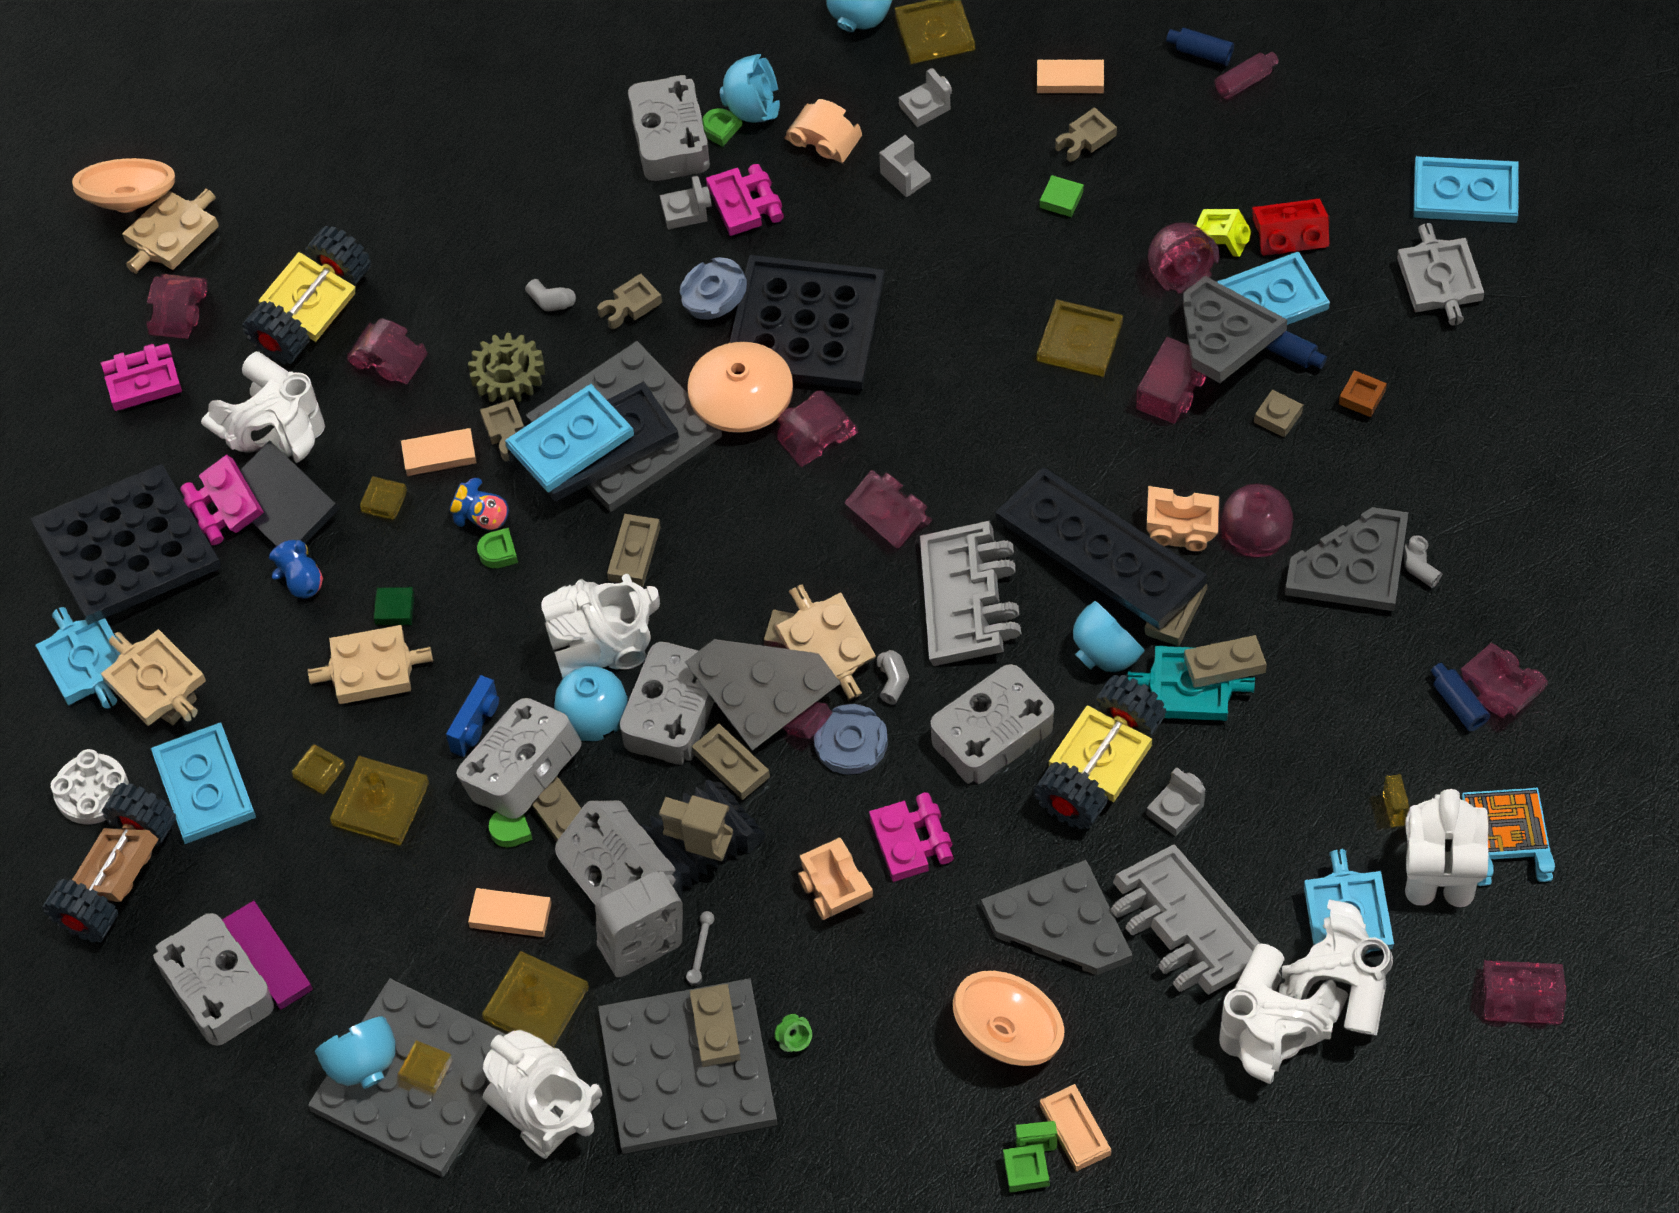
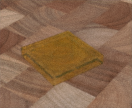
[895,0,975,64]
[1037,300,1123,377]

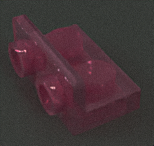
[845,470,932,549]
[1483,960,1567,1024]

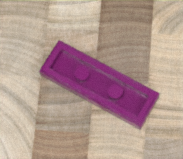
[222,901,313,1010]

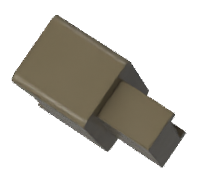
[659,795,733,861]

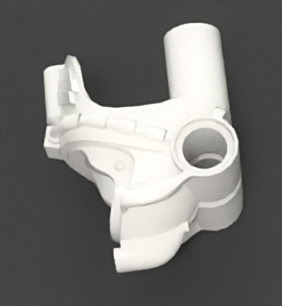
[201,352,325,463]
[541,574,660,678]
[1405,789,1488,907]
[1279,899,1393,1035]
[1219,944,1348,1084]
[483,1030,602,1159]

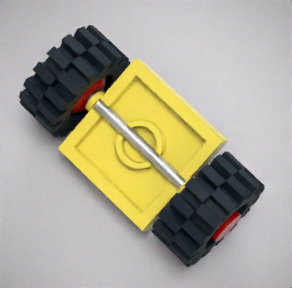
[242,226,371,364]
[1034,675,1166,829]

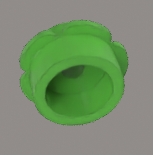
[775,1014,812,1052]

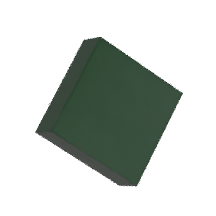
[374,587,414,625]

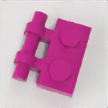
[706,164,784,236]
[101,343,182,411]
[180,455,264,545]
[869,793,954,882]

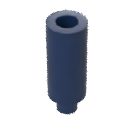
[1166,28,1234,66]
[1264,331,1327,369]
[1431,663,1490,731]

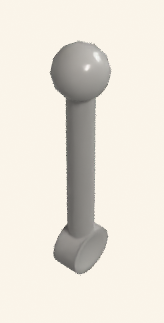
[686,911,714,986]

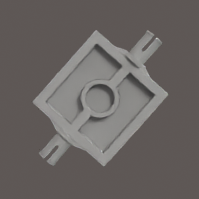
[1397,223,1484,325]

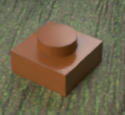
[1339,370,1387,417]

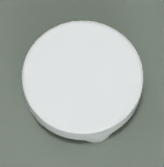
[51,749,129,824]

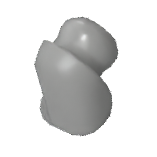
[525,279,576,312]
[1403,535,1442,588]
[876,650,909,704]

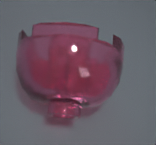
[1148,222,1219,293]
[1220,483,1294,557]

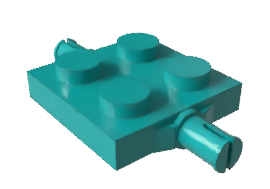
[1128,646,1255,721]

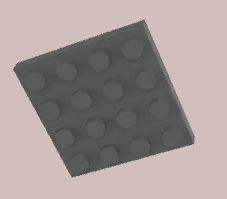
[526,341,722,512]
[308,978,506,1177]
[598,978,778,1154]

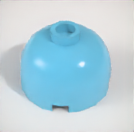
[826,0,893,32]
[720,54,780,123]
[1073,601,1145,672]
[554,666,628,741]
[315,1016,395,1089]

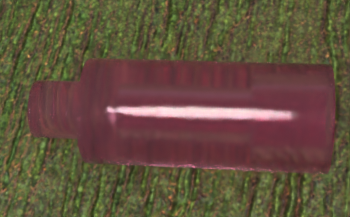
[1215,52,1278,99]

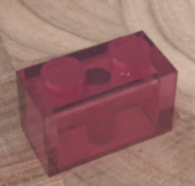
[1136,337,1206,424]

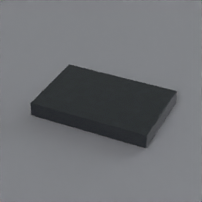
[240,440,340,546]

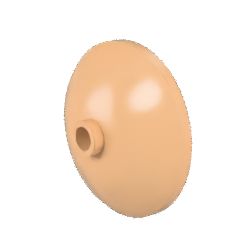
[72,158,175,213]
[688,342,793,432]
[953,971,1064,1066]

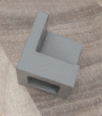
[879,135,931,197]

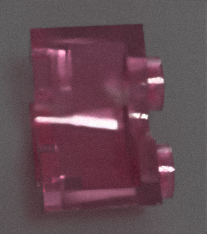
[147,274,207,339]
[347,319,428,384]
[777,391,859,467]
[1461,642,1548,717]

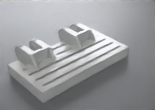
[920,521,1021,666]
[1111,844,1260,995]

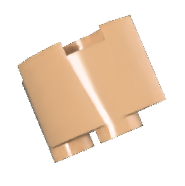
[785,99,862,163]
[1147,486,1219,551]
[798,838,873,920]

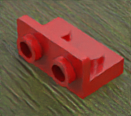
[1252,198,1329,255]

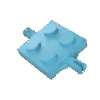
[36,607,120,708]
[1303,849,1394,964]

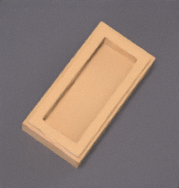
[1037,60,1104,93]
[401,428,476,476]
[468,888,552,937]
[1040,1084,1111,1171]

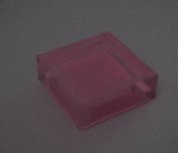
[783,702,832,739]

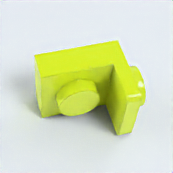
[1191,209,1251,257]

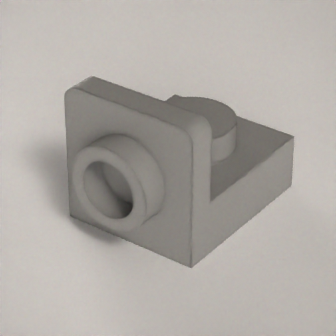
[899,68,952,127]
[660,176,712,229]
[1146,768,1205,836]

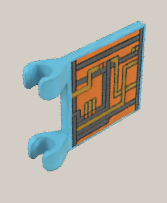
[1462,788,1555,886]

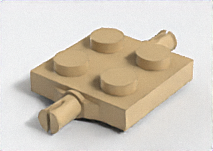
[122,189,219,274]
[776,584,876,701]
[308,625,433,704]
[101,629,206,726]

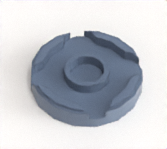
[680,257,747,320]
[814,704,888,775]

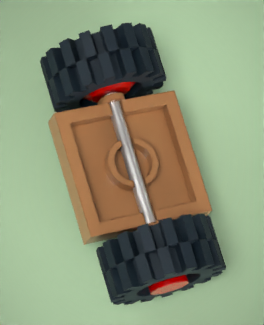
[42,783,176,942]

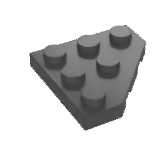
[1183,276,1287,383]
[1285,507,1409,611]
[685,639,841,750]
[981,860,1133,975]

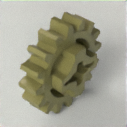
[468,333,545,402]

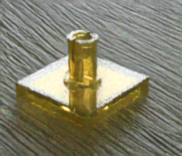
[330,756,429,845]
[482,951,589,1047]

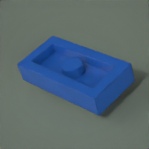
[446,675,499,757]

